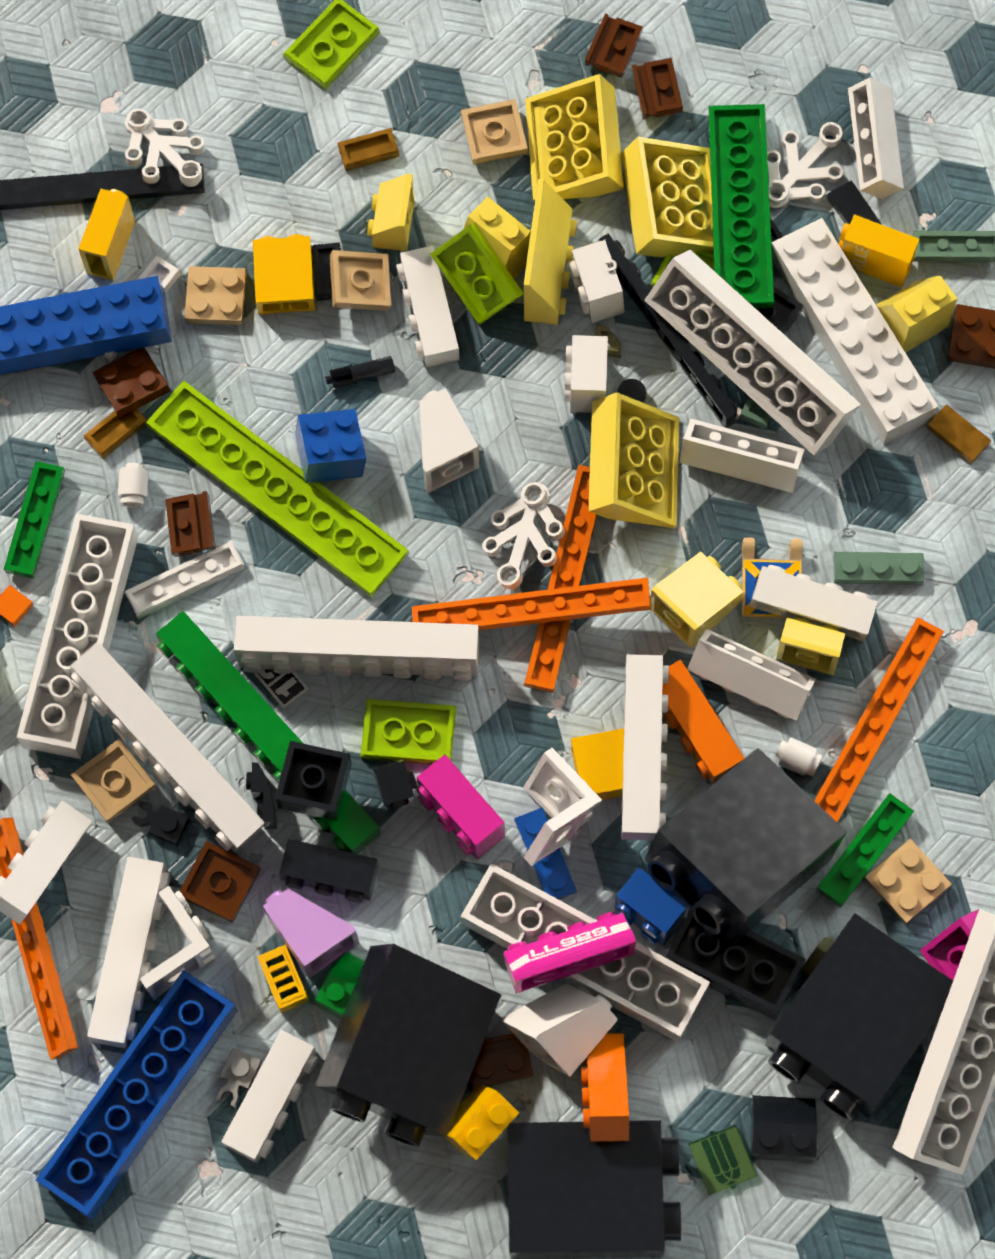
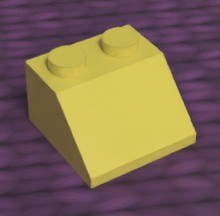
[367,174,415,251]
[776,617,845,675]

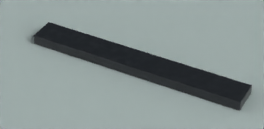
[0,163,205,210]

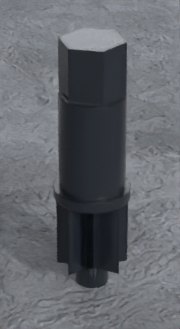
[325,356,395,388]

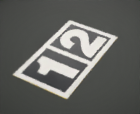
[254,669,309,709]

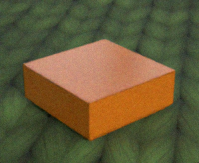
[0,585,34,627]

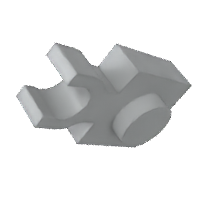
[216,1048,262,1108]

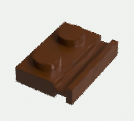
[585,13,643,78]
[632,58,683,120]
[165,491,216,557]
[470,1033,533,1090]

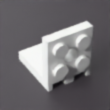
[523,748,602,866]
[139,886,216,1000]

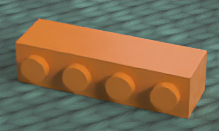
[662,659,745,785]
[580,1033,629,1141]

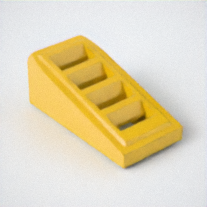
[257,945,309,1013]

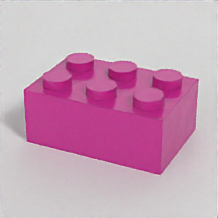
[416,754,505,860]

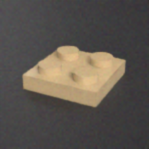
[461,99,528,165]
[330,250,391,311]
[184,266,247,325]
[71,738,156,823]
[864,838,952,925]

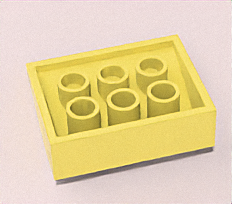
[525,74,624,201]
[621,137,713,258]
[524,179,577,325]
[588,392,679,528]

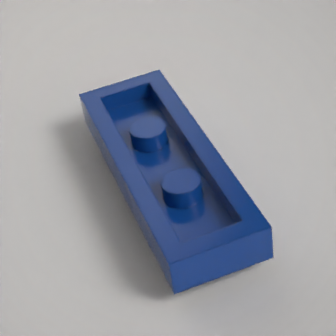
[514,807,577,900]

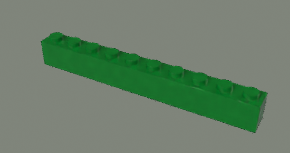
[156,611,381,854]

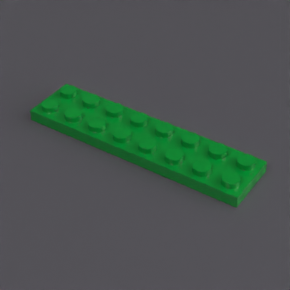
[708,104,774,308]

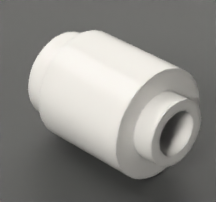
[118,463,149,508]
[775,737,822,777]

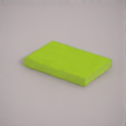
[283,0,380,90]
[430,222,524,325]
[360,698,456,765]

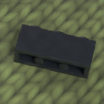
[279,839,379,903]

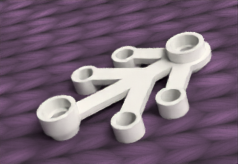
[125,109,205,187]
[767,122,843,208]
[482,482,565,590]

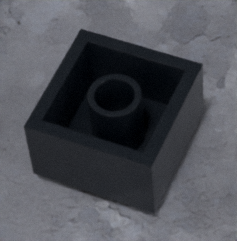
[275,741,352,821]

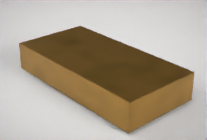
[337,128,399,171]
[926,404,991,464]
[83,409,147,459]

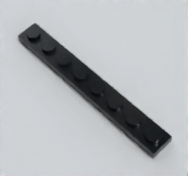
[599,233,737,428]

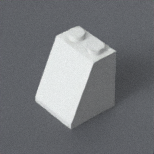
[419,388,479,493]
[501,983,618,1077]

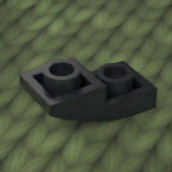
[246,762,277,829]

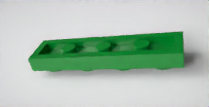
[4,461,65,579]
[816,793,914,908]

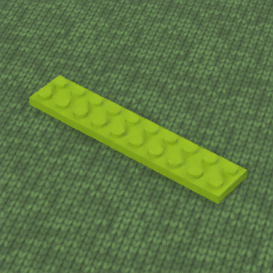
[146,380,409,598]

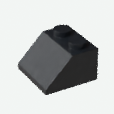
[750,1095,817,1163]

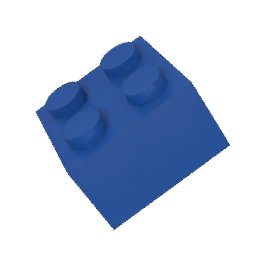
[295,409,366,483]
[614,867,688,946]

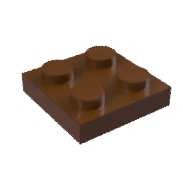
[947,304,995,369]
[92,347,170,418]
[179,841,261,923]

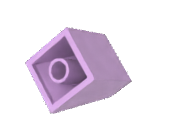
[263,888,360,978]

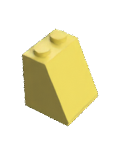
[463,196,531,279]
[876,276,957,353]
[651,552,743,649]

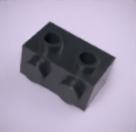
[372,759,418,809]

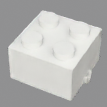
[569,240,625,323]
[565,335,610,413]

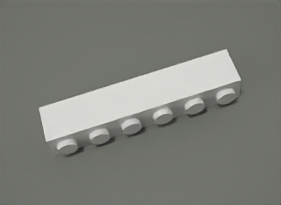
[621,654,669,841]
[87,857,170,1049]

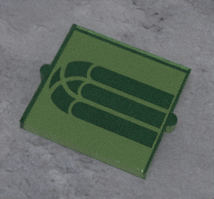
[688,1125,757,1196]

